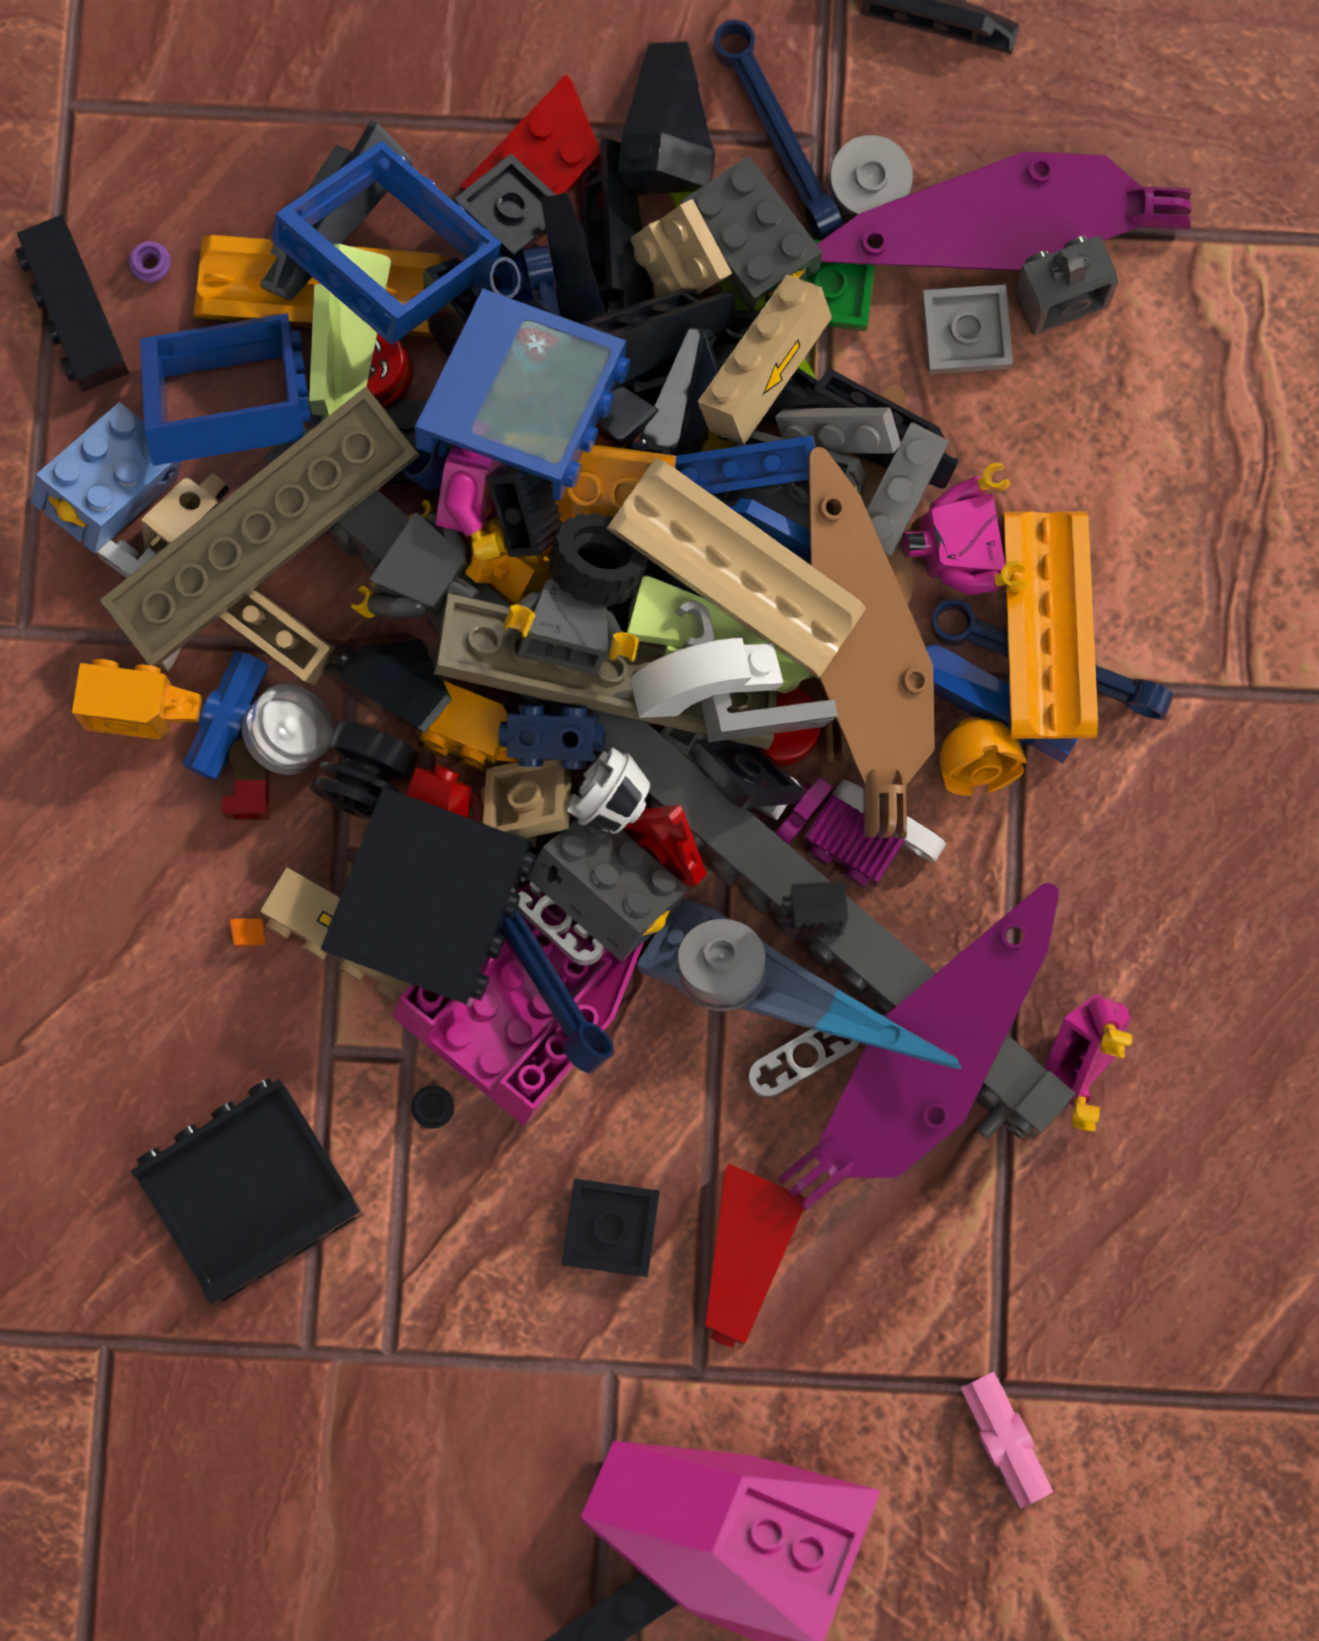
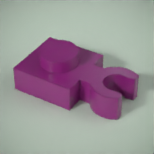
[775,777,833,846]

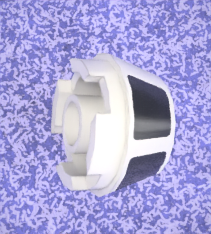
[567,747,650,834]

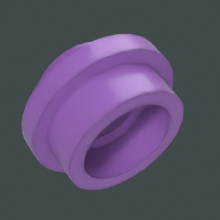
[129,241,171,283]

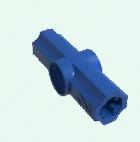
[183,650,269,781]

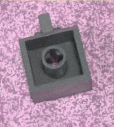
[1014,235,1118,336]

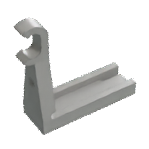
[675,601,838,742]

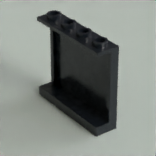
[320,787,536,1008]
[130,1078,364,1307]

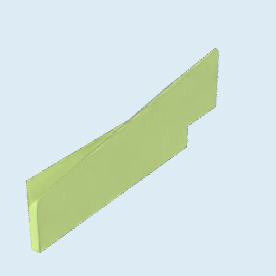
[309,244,391,422]
[626,576,818,694]

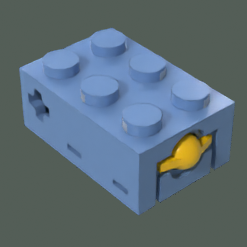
[30,402,181,554]

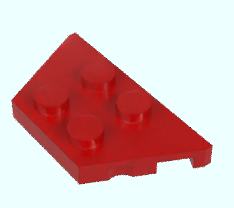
[460,74,601,195]
[622,805,707,886]

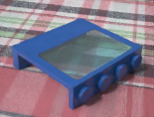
[415,289,630,501]

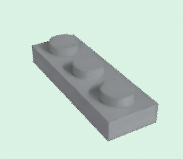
[775,407,901,453]
[867,422,950,555]

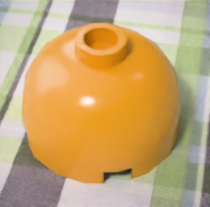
[939,717,1026,796]

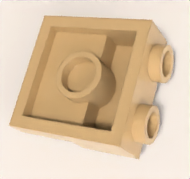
[630,199,732,297]
[480,759,571,848]

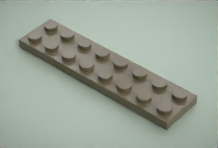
[100,387,420,667]
[434,593,777,749]

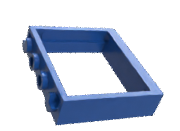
[271,140,502,345]
[140,313,311,466]

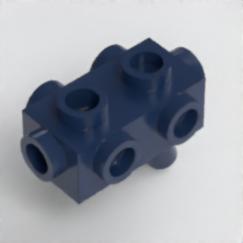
[499,704,606,769]

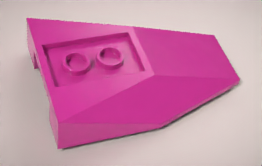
[392,884,644,1127]
[580,1441,881,1641]

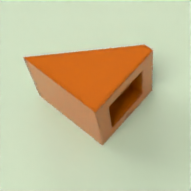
[230,918,266,949]

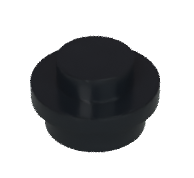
[411,1085,455,1129]

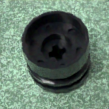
[310,720,420,819]

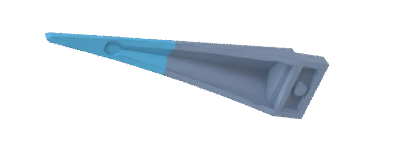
[636,898,962,1069]

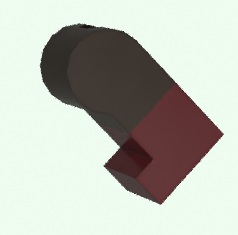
[222,738,270,820]

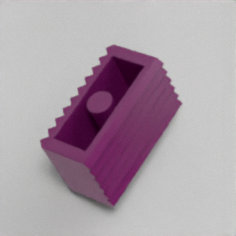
[803,795,904,888]

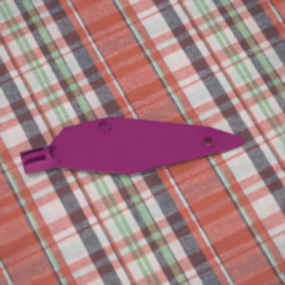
[817,152,1191,271]
[777,883,1059,1211]

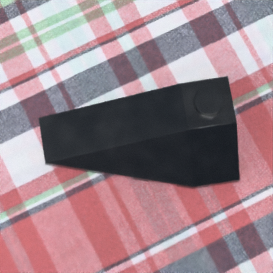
[323,632,452,733]

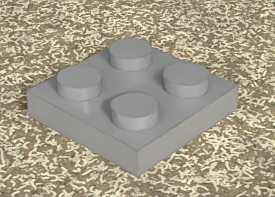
[922,285,1013,375]

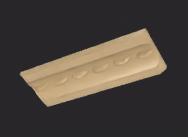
[606,458,866,679]

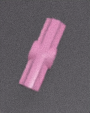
[960,1372,1053,1509]

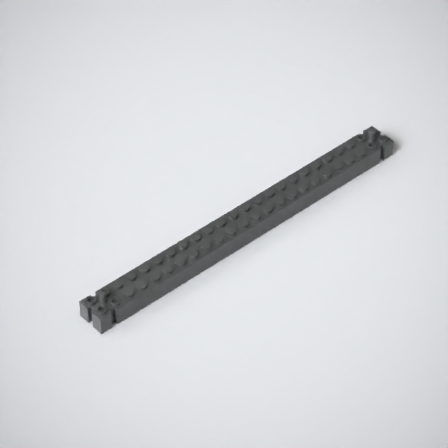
[264,427,1076,1141]

